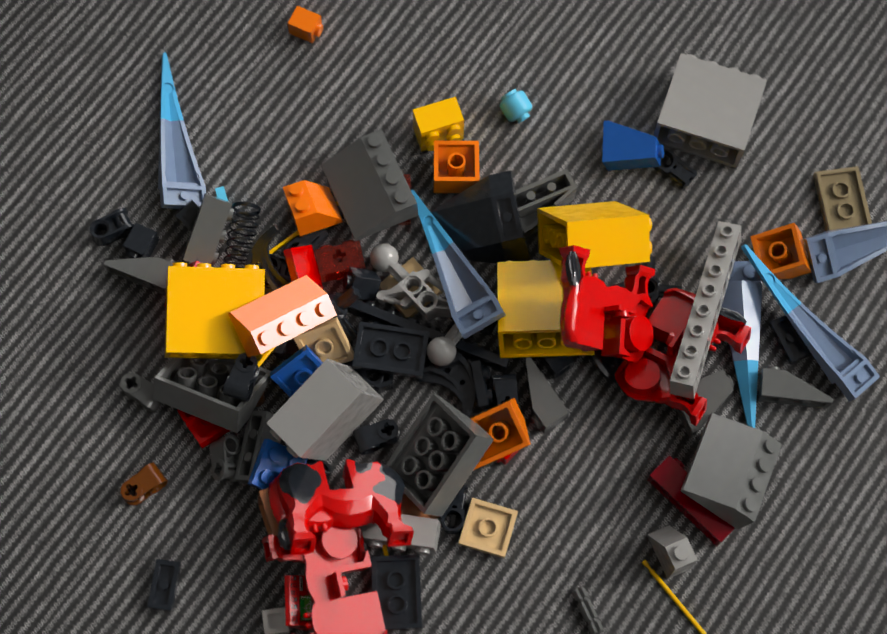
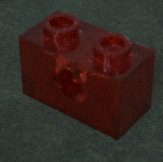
[315,240,366,283]

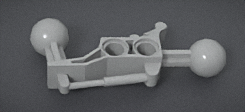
[370,243,462,366]

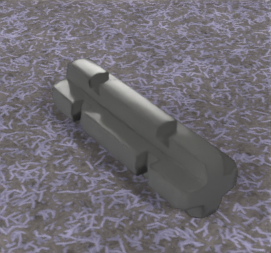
[573,587,603,634]

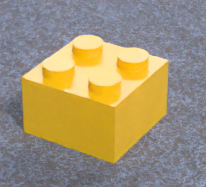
[413,97,464,152]

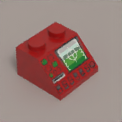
[284,575,313,631]

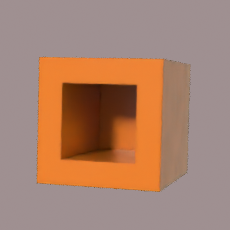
[287,6,324,43]

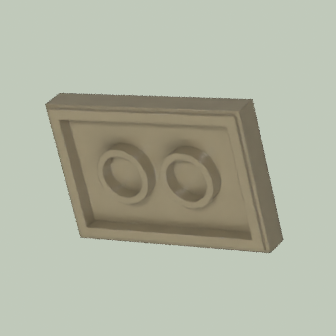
[813,166,872,231]

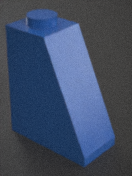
[602,121,664,171]

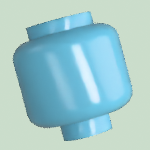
[500,89,532,123]

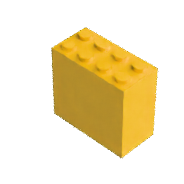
[537,201,652,268]
[497,260,594,358]
[165,262,265,360]

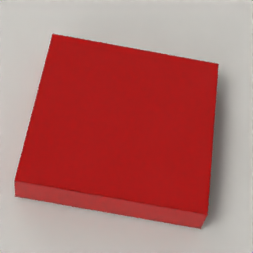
[283,245,323,289]

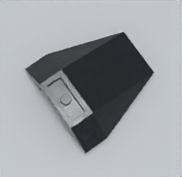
[430,170,531,264]

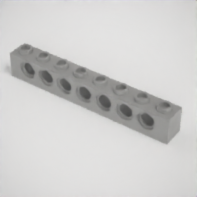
[670,221,741,399]

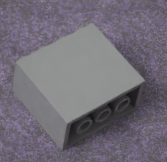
[653,53,767,168]
[267,358,384,461]

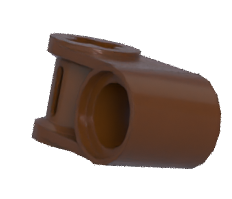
[121,462,168,506]

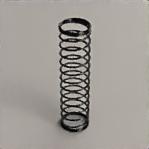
[223,201,261,268]

